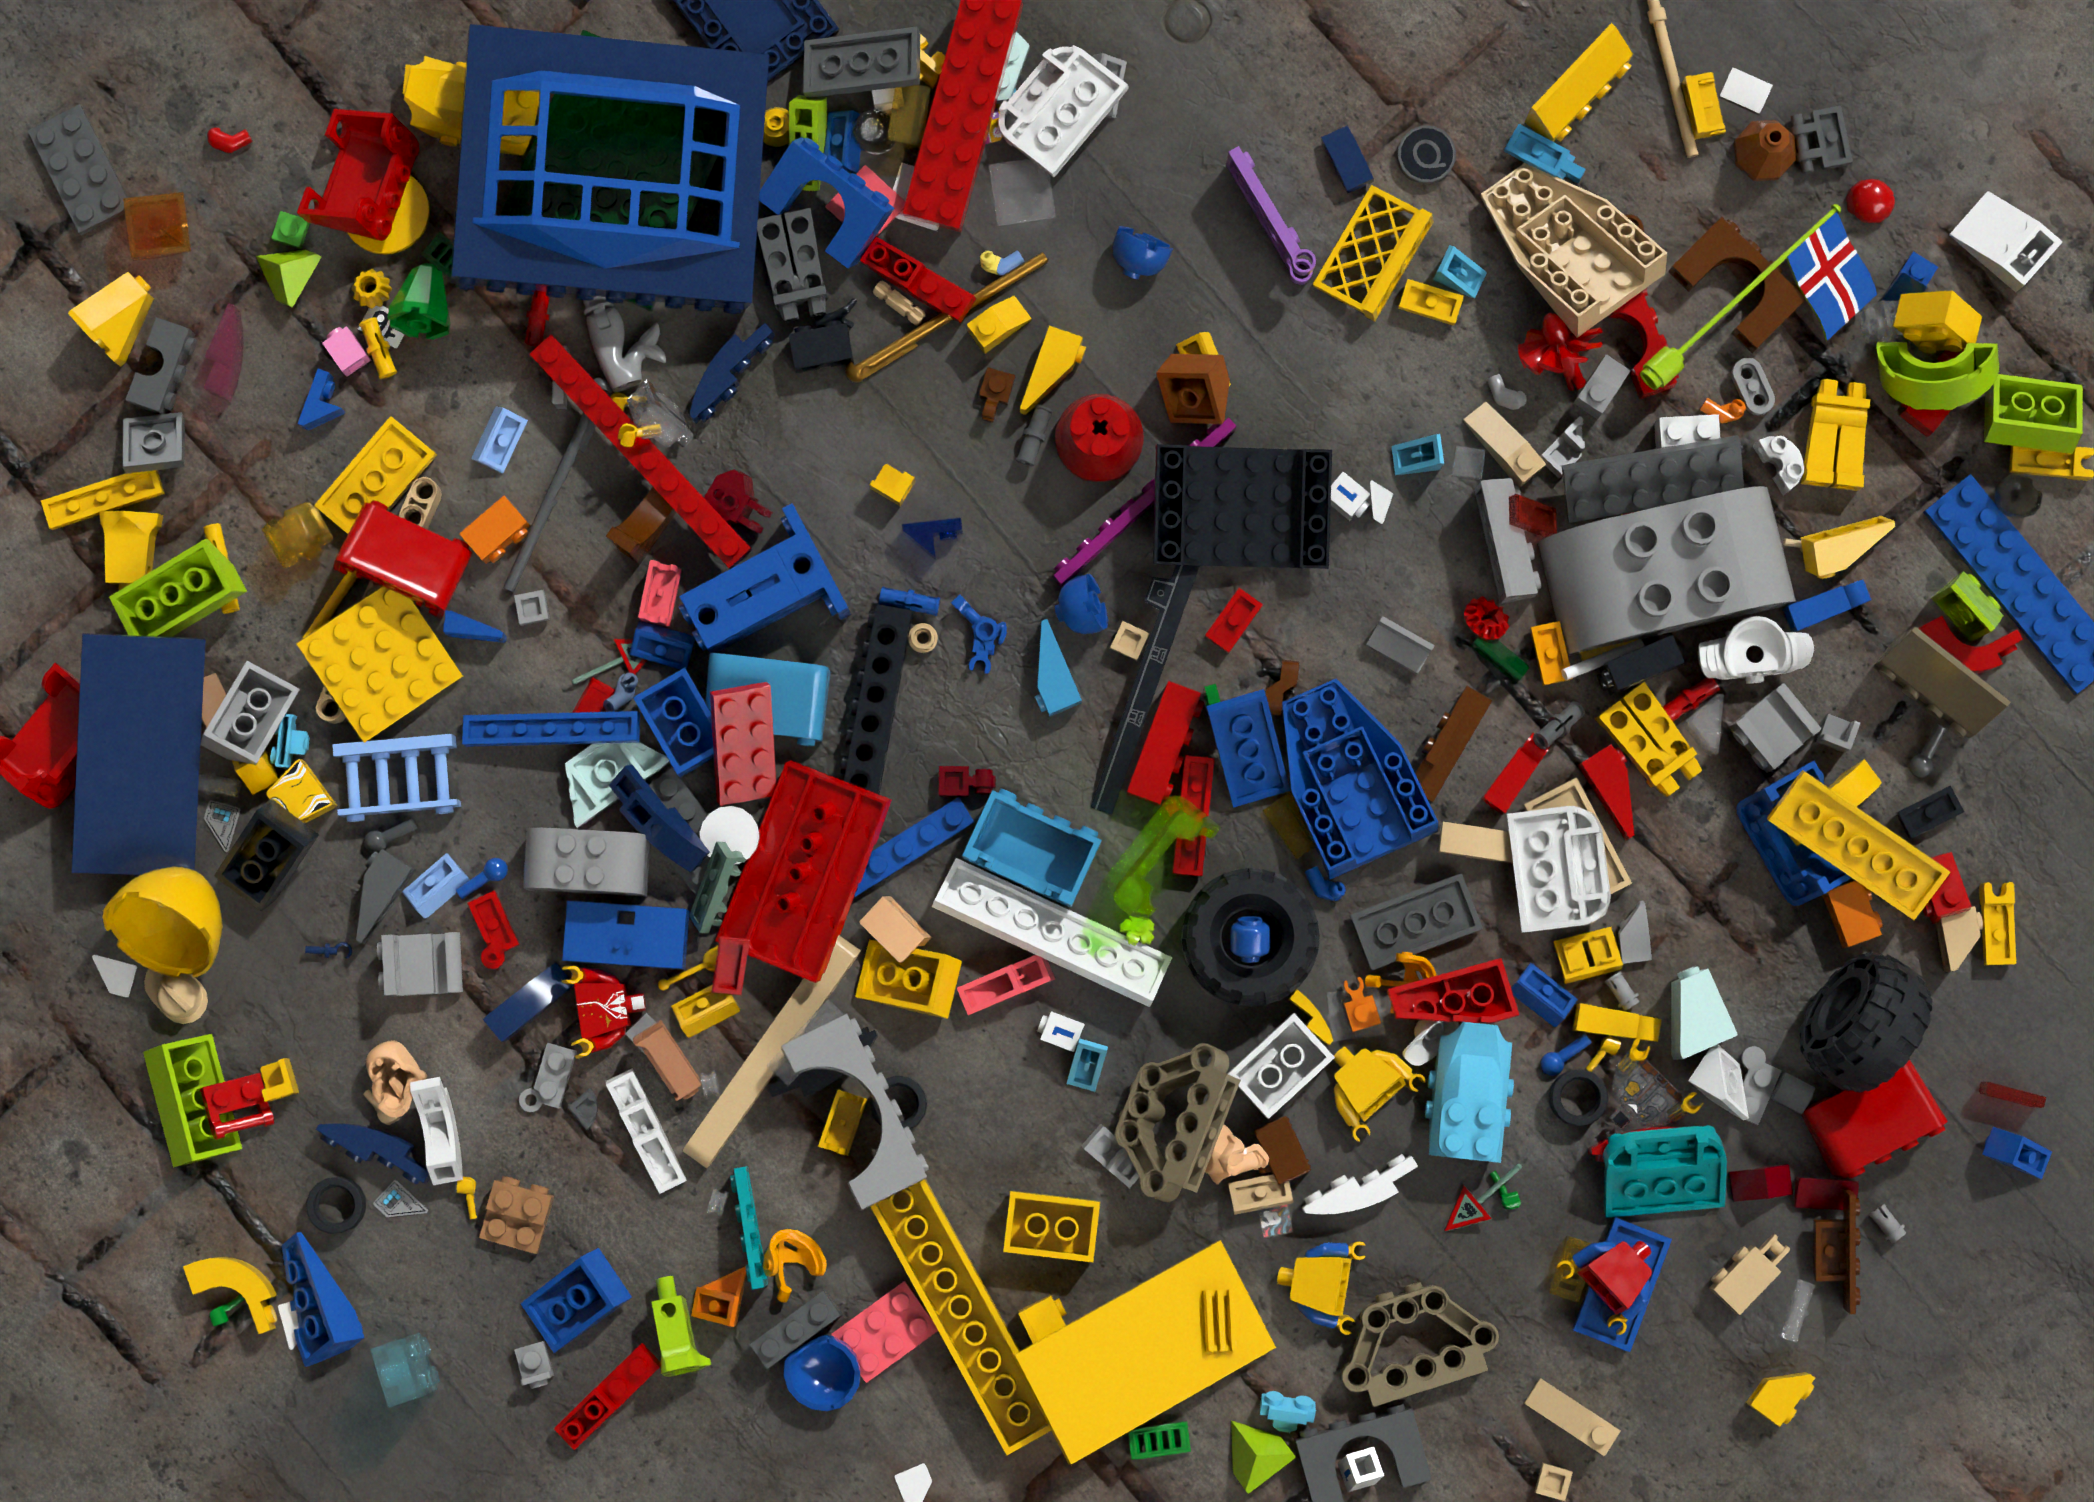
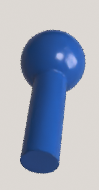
[456,858,508,899]
[1540,1033,1592,1076]

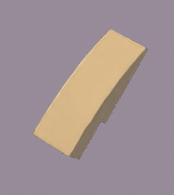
[1437,822,1513,864]

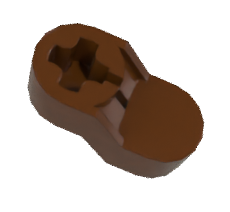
[1265,659,1299,716]

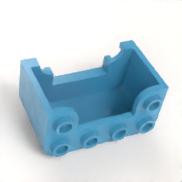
[962,788,1102,908]

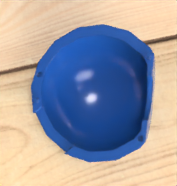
[784,1335,861,1411]

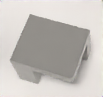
[1816,714,1861,753]

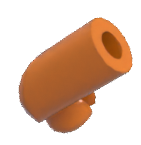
[1700,398,1746,424]

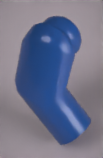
[1304,866,1346,901]

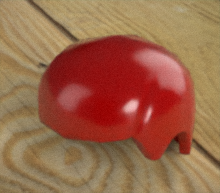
[1846,179,1895,223]

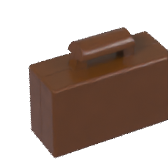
[1254,1116,1311,1185]

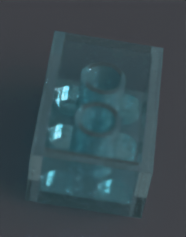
[370,1332,440,1408]

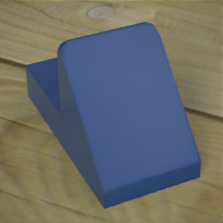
[1880,251,1938,313]
[298,369,346,431]

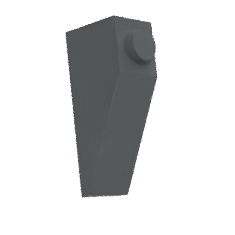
[356,849,416,944]

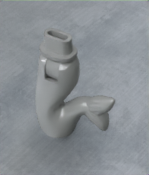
[583,296,666,392]

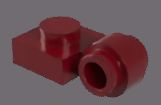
[939,766,996,797]

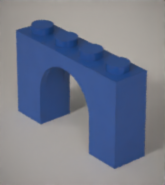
[759,137,895,268]

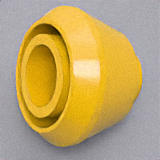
[763,107,789,147]

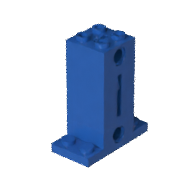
[678,503,851,653]

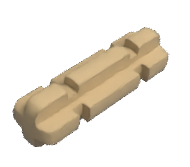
[873,281,926,325]

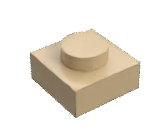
[1110,621,1150,661]
[1534,1463,1573,1501]

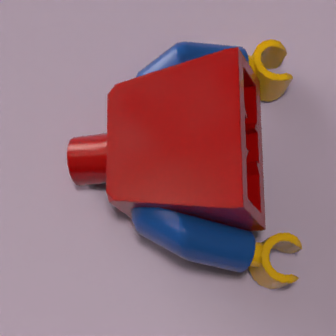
[1556,1241,1652,1335]

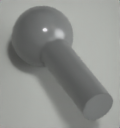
[1909,723,1947,778]
[364,818,417,853]

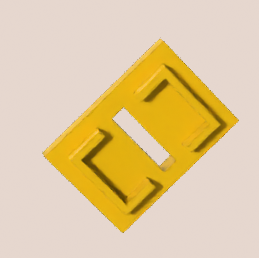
[1553,927,1623,984]

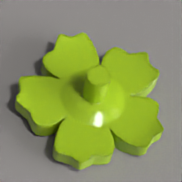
[1119,913,1154,946]

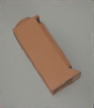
[633,1020,702,1101]

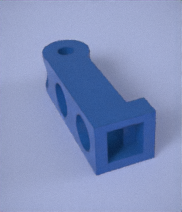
[1782,579,1871,632]

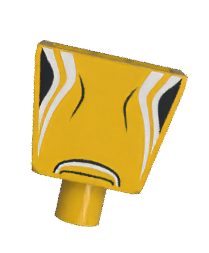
[266,759,338,823]

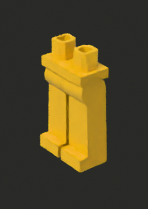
[1801,379,1871,491]
[1595,682,1702,797]

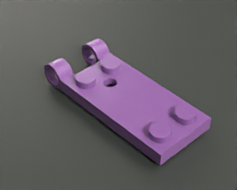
[1226,146,1316,285]

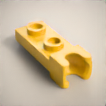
[2009,446,2094,481]
[1979,882,2016,965]

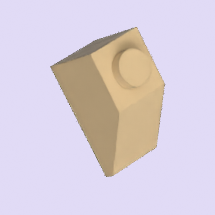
[1935,906,1983,972]

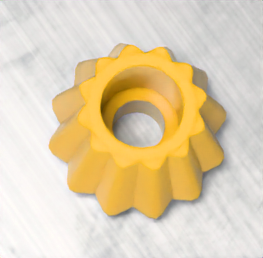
[351,269,392,309]

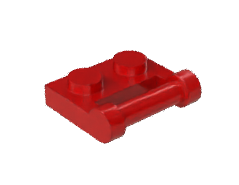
[200,1073,274,1140]

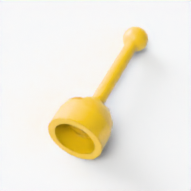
[658,946,718,991]

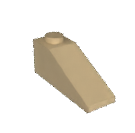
[1463,402,1546,488]
[1524,1378,1621,1456]

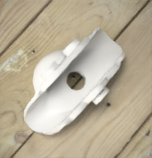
[1698,616,1814,684]

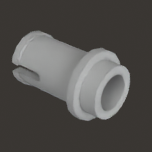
[1605,971,1640,1011]
[1869,1204,1906,1244]

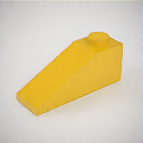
[1020,326,1086,415]
[1801,516,1895,579]

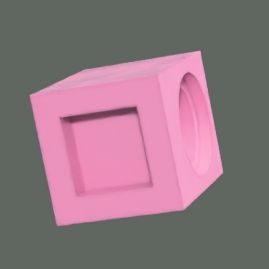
[322,326,371,376]

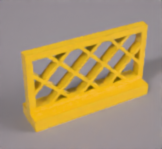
[1313,185,1434,322]

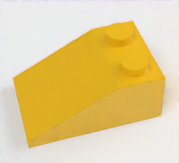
[855,939,962,1019]

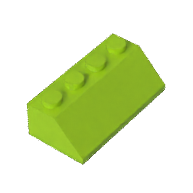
[109,539,247,637]
[143,1034,242,1168]

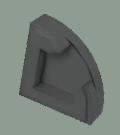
[567,1088,598,1130]

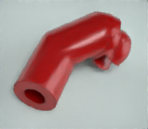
[207,128,253,153]

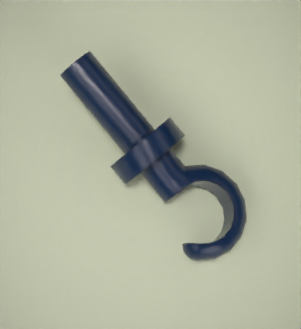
[305,942,352,959]

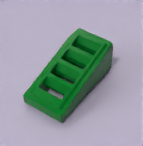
[1128,1421,1191,1460]

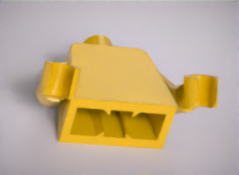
[1333,1047,1426,1142]

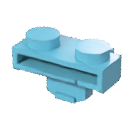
[270,714,310,769]
[1260,1391,1316,1433]

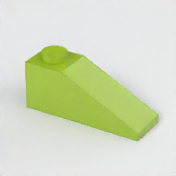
[789,95,827,191]

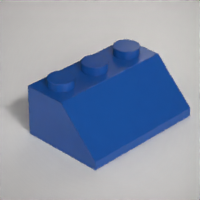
[633,668,714,777]

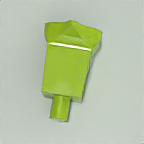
[652,1276,711,1377]

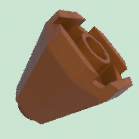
[1734,120,1796,181]

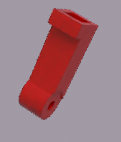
[1481,732,1551,815]

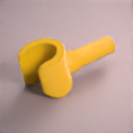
[1586,1036,1621,1072]
[457,1177,477,1219]

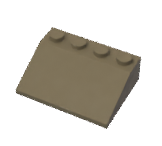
[1875,627,2011,738]

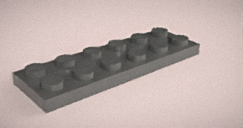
[1562,435,1744,523]

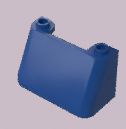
[1736,761,1851,906]

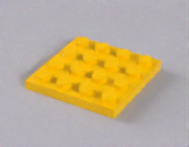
[296,586,463,743]

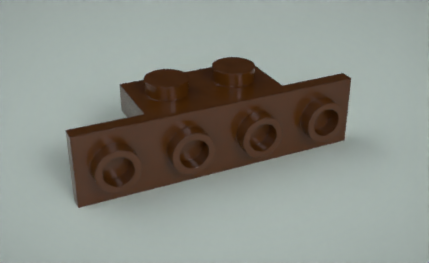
[1415,686,1492,803]
[1813,1189,1861,1314]

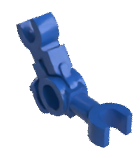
[951,595,1007,674]

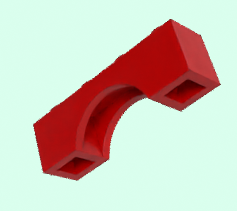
[1608,288,1679,400]

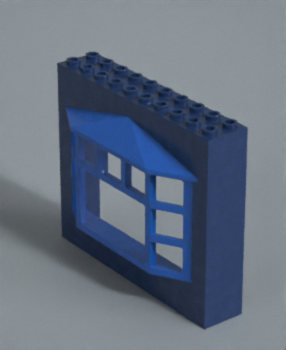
[450,24,769,314]

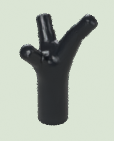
[815,298,857,328]

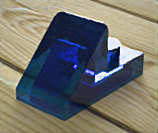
[902,518,963,560]

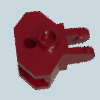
[704,469,773,534]

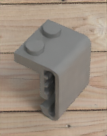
[1729,683,1822,773]
[377,932,463,997]

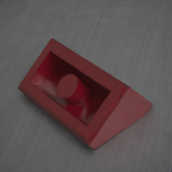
[1794,1177,1859,1210]

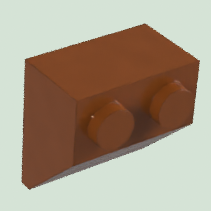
[1156,354,1230,424]

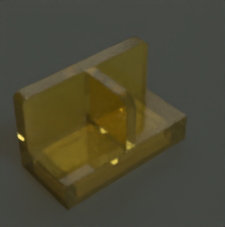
[887,85,931,150]

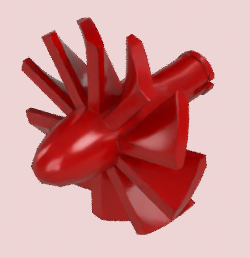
[1518,313,1603,391]

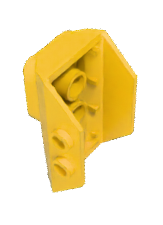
[403,56,539,155]

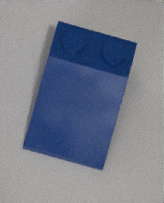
[520,1248,632,1353]

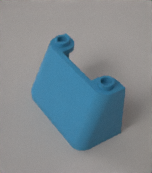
[705,653,831,746]

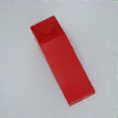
[1577,744,1635,840]

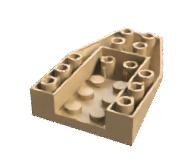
[1481,163,1667,338]

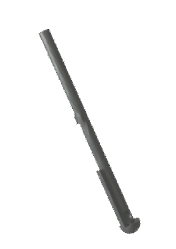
[503,377,612,593]

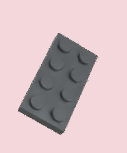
[803,27,921,98]
[28,104,134,236]
[649,768,744,896]
[1350,873,1483,971]

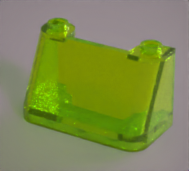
[1106,796,1222,920]

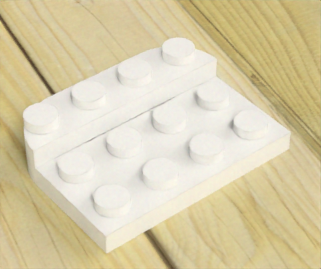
[999,45,1129,177]
[1507,806,1611,933]

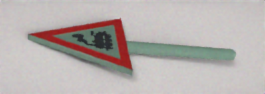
[572,639,647,685]
[1445,1164,1522,1232]

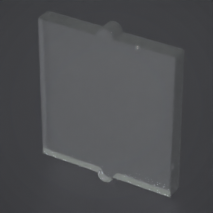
[1326,987,1385,1041]

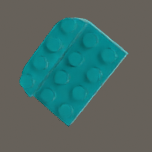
[1603,1125,1727,1218]

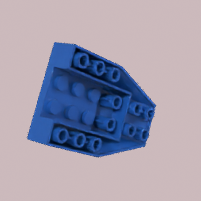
[1282,678,1438,880]

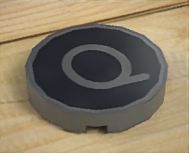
[1397,125,1456,185]

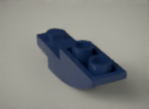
[690,323,775,424]
[609,764,710,872]
[315,1123,430,1184]

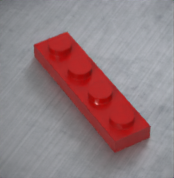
[1172,755,1215,877]

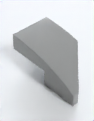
[1540,416,1585,479]
[1618,901,1652,964]

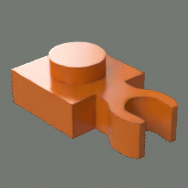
[1343,977,1381,1032]

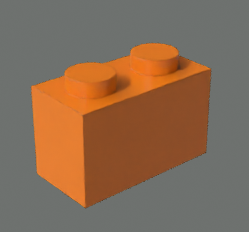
[459,496,531,564]
[1822,880,1883,948]

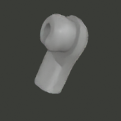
[1487,374,1527,410]

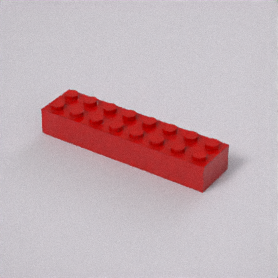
[902,0,1023,232]

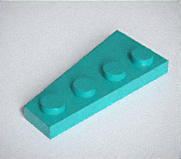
[730,1166,768,1289]

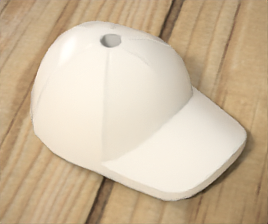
[1402,1020,1459,1066]

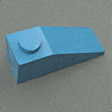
[1035,619,1082,717]

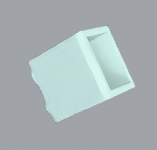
[1671,966,1738,1060]

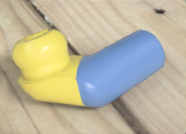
[980,250,1025,276]

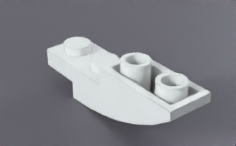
[1301,1154,1418,1214]

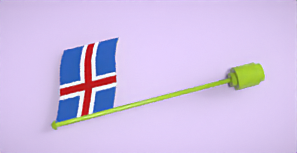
[1640,204,1877,390]

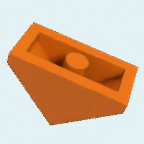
[691,1266,746,1327]

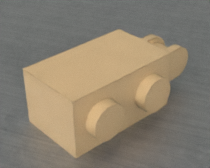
[1709,1234,1790,1315]

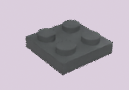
[123,412,185,474]

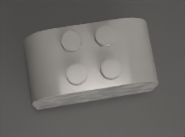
[523,828,650,897]

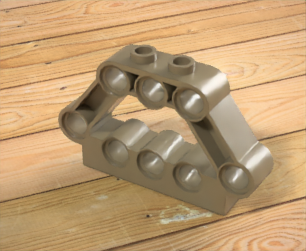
[1115,1043,1241,1203]
[1340,1282,1499,1407]

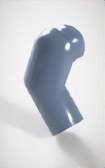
[603,673,638,712]

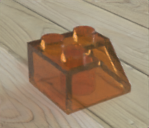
[123,192,191,261]

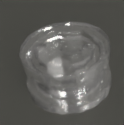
[701,1070,720,1099]
[707,1188,729,1217]

